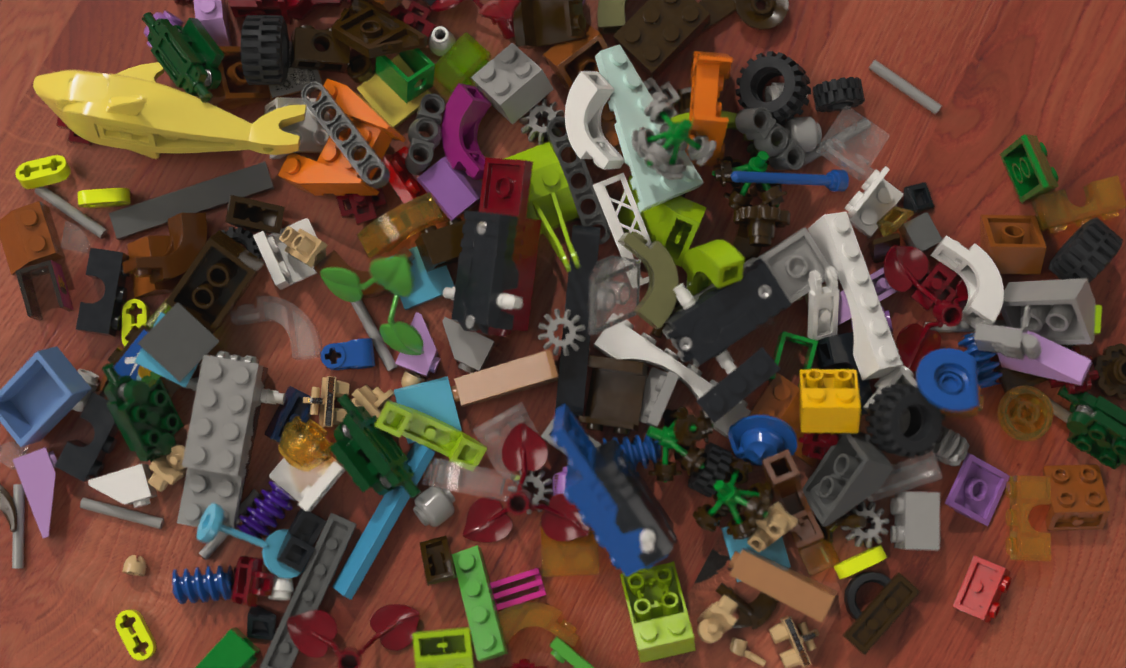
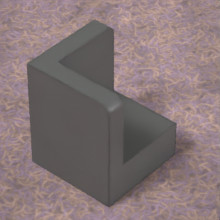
[898,212,943,252]

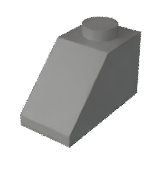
[442,317,495,374]

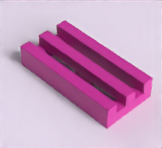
[490,568,546,610]

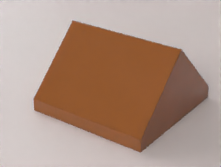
[127,235,186,298]

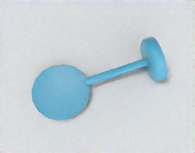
[197,503,309,579]

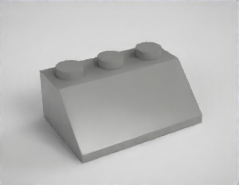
[1000,278,1095,345]

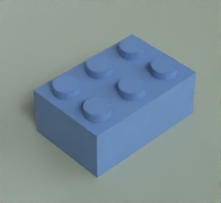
[0,346,91,447]

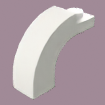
[565,71,625,169]
[931,235,1004,329]

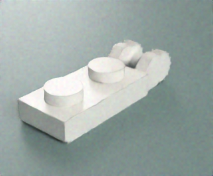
[807,266,839,340]

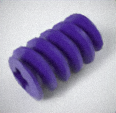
[236,481,295,540]

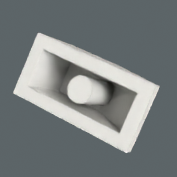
[88,464,157,508]

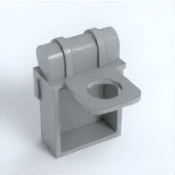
[974,305,1041,360]

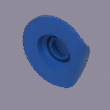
[916,348,979,412]
[728,415,797,466]

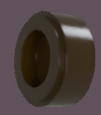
[346,55,375,83]

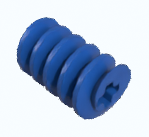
[958,332,1003,389]
[603,433,661,470]
[172,565,234,604]

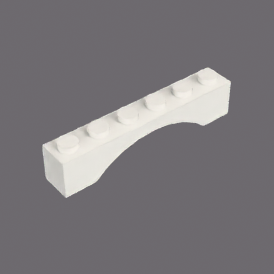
[808,211,903,381]
[594,317,751,439]

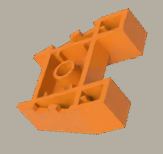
[685,51,733,166]
[277,79,406,196]

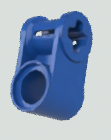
[321,338,376,371]

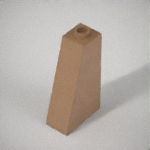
[451,349,558,407]
[728,547,837,622]

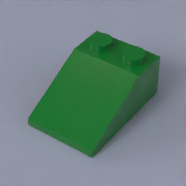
[1000,134,1059,203]

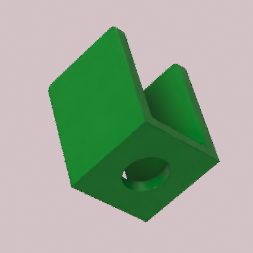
[376,48,435,104]
[767,331,818,387]

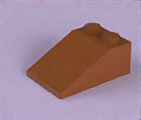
[748,373,835,467]

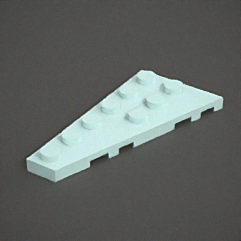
[595,44,704,213]

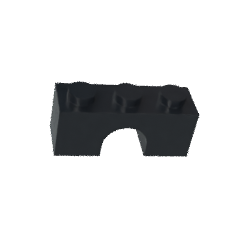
[76,248,130,337]
[816,332,873,416]
[696,347,780,423]
[55,391,119,482]

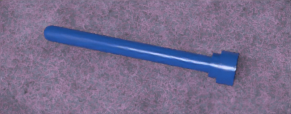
[731,170,849,192]

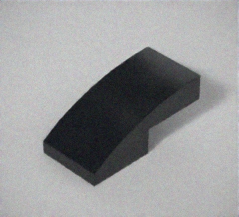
[276,507,327,572]

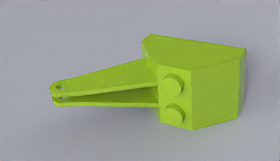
[505,142,580,272]

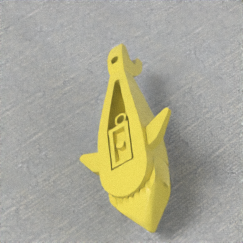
[33,62,307,159]

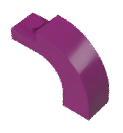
[441,83,491,180]

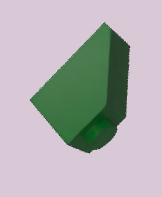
[195,627,260,668]

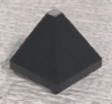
[903,182,935,217]
[247,605,276,641]

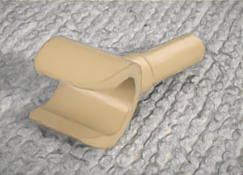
[730,637,766,667]

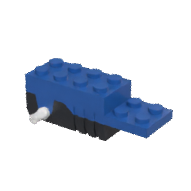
[552,404,678,577]

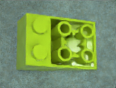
[616,175,707,267]
[620,562,695,663]
[413,626,475,668]

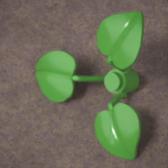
[320,255,424,355]

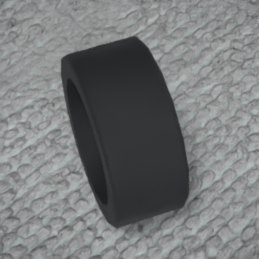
[844,572,891,620]

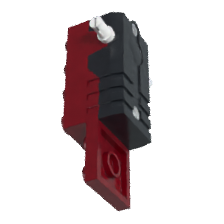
[443,157,541,337]

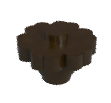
[733,205,791,247]
[1093,343,1126,400]

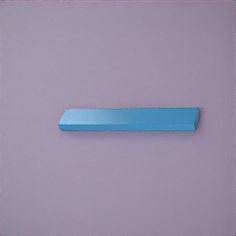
[332,442,435,599]

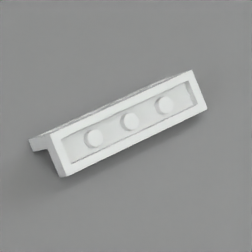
[593,172,652,288]

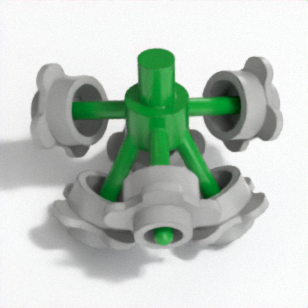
[632,95,716,180]

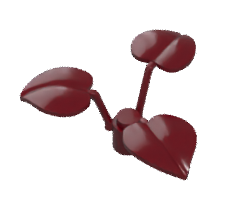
[429,0,521,39]
[884,245,968,372]
[463,423,589,542]
[287,604,420,668]

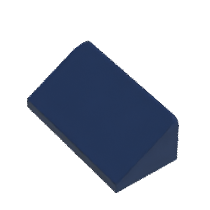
[265,386,311,448]

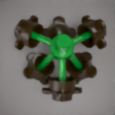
[712,143,787,210]
[647,406,714,483]
[693,456,773,540]

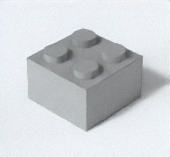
[471,43,554,125]
[890,492,940,550]

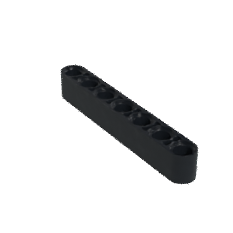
[555,225,601,417]

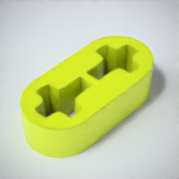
[15,155,71,189]
[77,188,131,208]
[122,299,150,347]
[833,544,887,579]
[115,609,157,660]

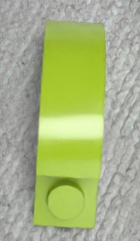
[682,239,744,296]

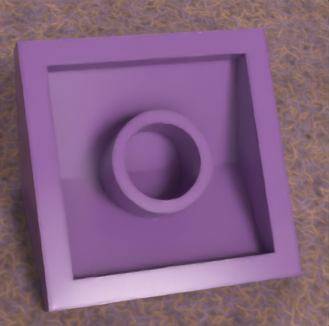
[417,157,482,221]
[945,453,1010,526]

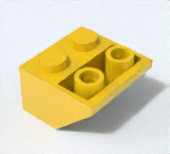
[799,369,860,433]

